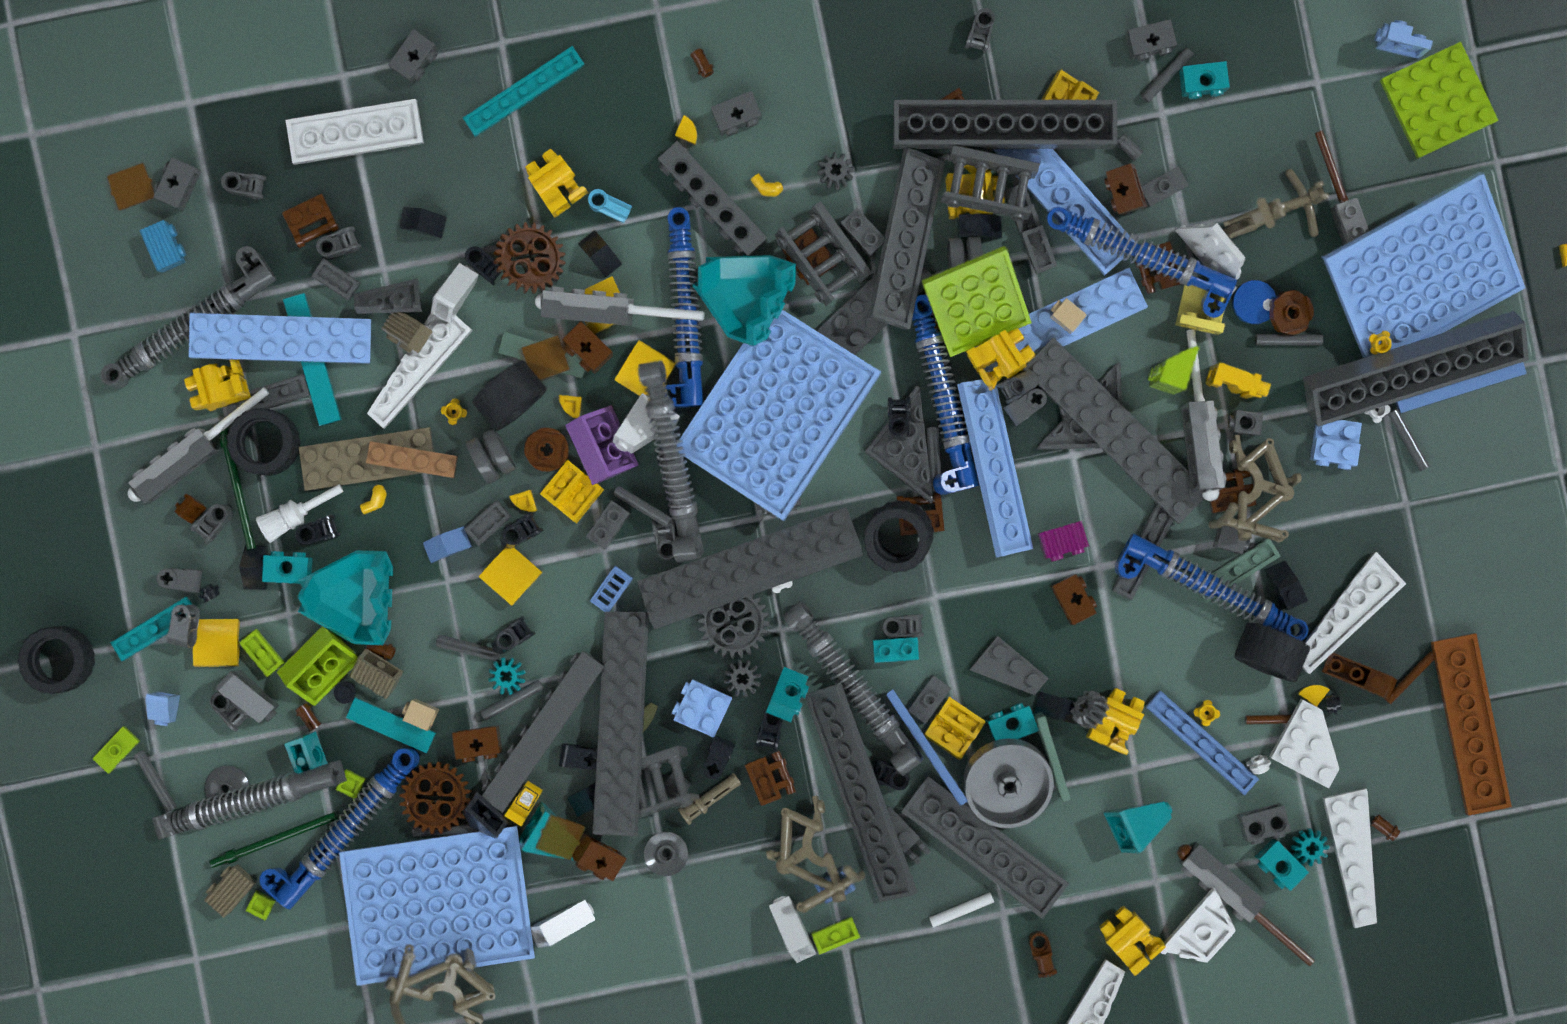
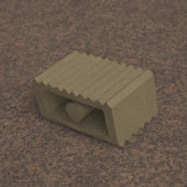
[381,312,433,353]
[349,649,404,699]
[204,864,257,917]

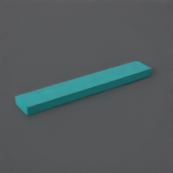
[463,46,585,137]
[283,293,342,426]

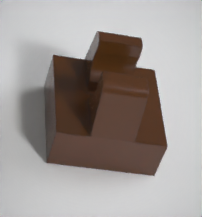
[175,494,207,524]

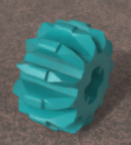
[488,657,526,695]
[1290,828,1330,867]

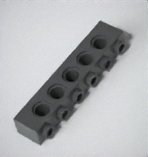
[658,141,767,256]

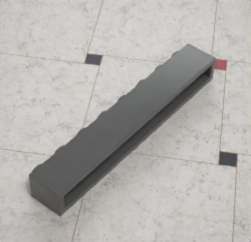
[481,651,604,813]

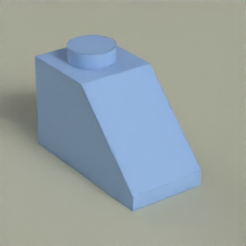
[145,692,180,726]

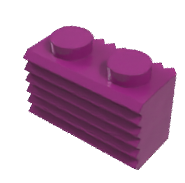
[1037,521,1089,562]

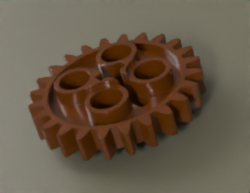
[493,222,566,294]
[399,762,472,834]

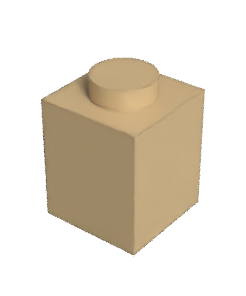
[1050,298,1087,334]
[402,699,439,731]

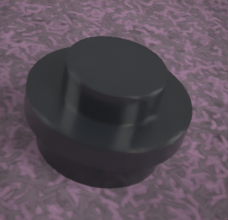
[198,583,220,602]
[334,682,356,704]
[1326,693,1342,715]

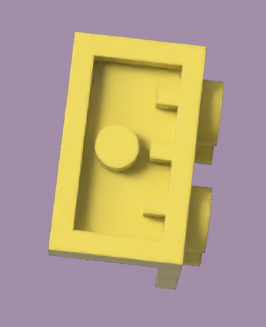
[1175,285,1225,335]

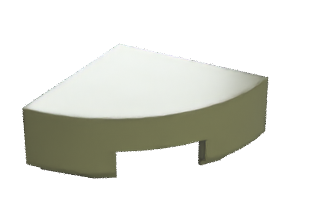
[643,703,657,732]

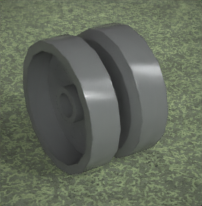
[947,237,983,269]
[466,427,517,484]

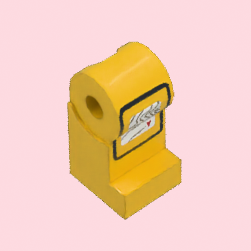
[505,781,543,826]

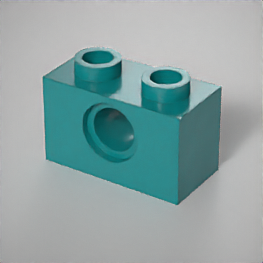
[1179,61,1230,99]
[262,551,312,584]
[872,637,919,663]
[766,667,809,722]
[986,703,1039,741]
[284,731,327,774]
[1255,839,1309,891]

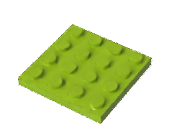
[1379,42,1499,159]
[922,246,1032,357]

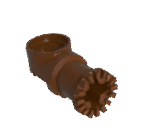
[1028,931,1057,978]

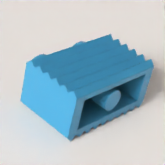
[140,220,186,273]

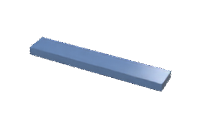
[1396,362,1527,413]
[886,690,968,805]
[1145,690,1259,795]

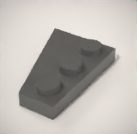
[354,278,422,314]
[969,636,1049,695]

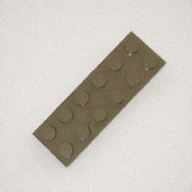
[299,427,434,491]

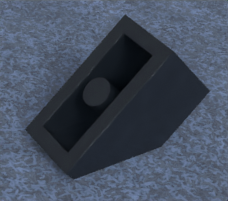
[957,214,1002,241]
[1264,561,1308,610]

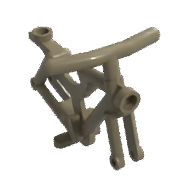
[1223,169,1330,239]
[1208,435,1301,543]
[766,795,865,913]
[384,944,496,1024]

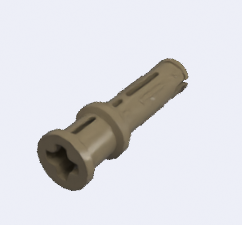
[678,773,742,825]

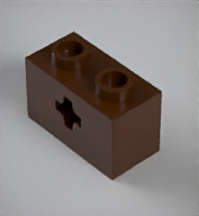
[1104,163,1147,215]
[562,321,613,374]
[1050,574,1097,625]
[452,725,502,762]
[571,833,627,881]

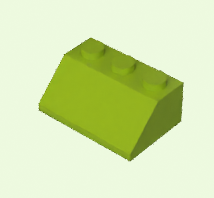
[1148,346,1199,395]
[277,626,359,706]

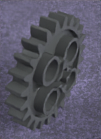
[698,594,770,659]

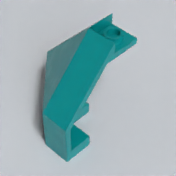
[692,255,796,346]
[297,550,393,645]

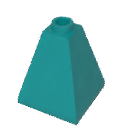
[1103,801,1172,853]
[519,802,580,860]

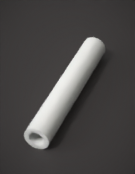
[929,892,994,928]

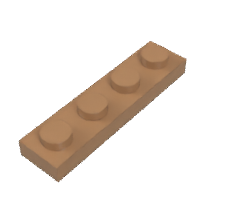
[366,441,458,478]

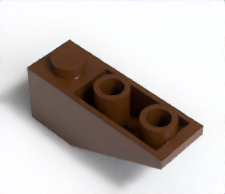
[1322,653,1397,700]

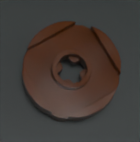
[1269,290,1314,335]
[524,428,569,472]

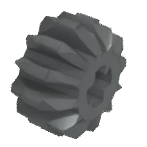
[817,152,855,190]
[724,660,761,697]
[1071,691,1110,729]

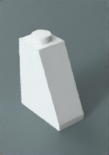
[431,263,479,324]
[613,393,680,454]
[769,896,817,963]
[531,900,595,948]

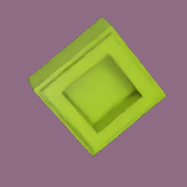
[336,769,366,799]
[246,890,276,921]

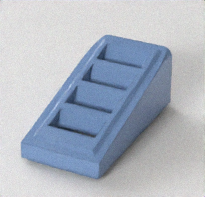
[590,565,634,612]

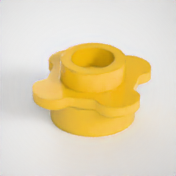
[1368,330,1392,355]
[441,399,467,425]
[1193,700,1220,726]

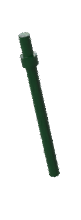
[217,421,256,550]
[209,812,337,868]

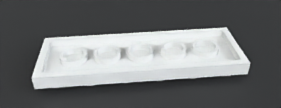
[286,99,424,165]

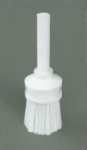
[256,484,344,543]

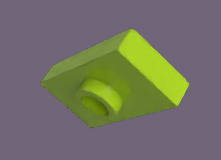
[239,629,285,677]
[92,726,140,774]
[811,916,860,955]

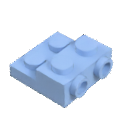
[1375,20,1433,59]
[1310,420,1362,470]
[672,679,732,738]

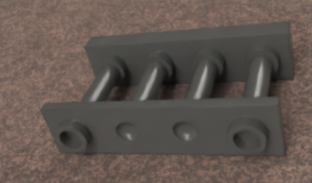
[941,145,1040,221]
[774,201,872,306]
[638,746,699,818]

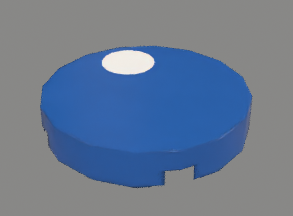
[1232,281,1276,324]

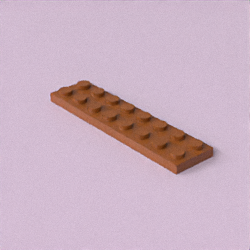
[1431,633,1512,816]

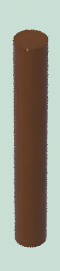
[1384,651,1435,705]
[1245,714,1292,724]

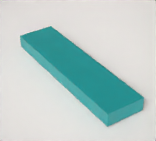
[111,597,195,662]
[346,697,436,753]

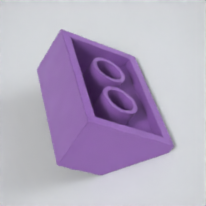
[565,405,638,485]

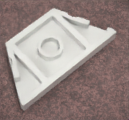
[1176,223,1245,292]
[1160,887,1236,963]

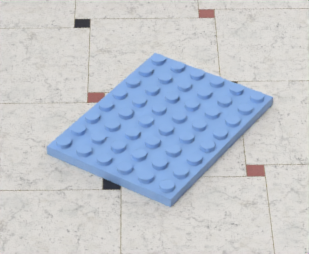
[1322,172,1525,358]
[677,310,881,521]
[339,825,535,986]

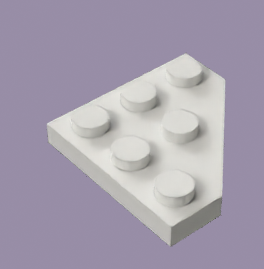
[1269,699,1339,788]

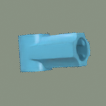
[588,189,632,224]

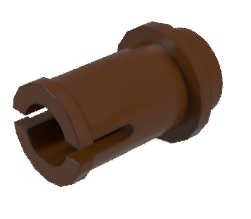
[690,48,714,78]
[366,644,396,661]
[295,703,321,732]
[1370,814,1401,841]

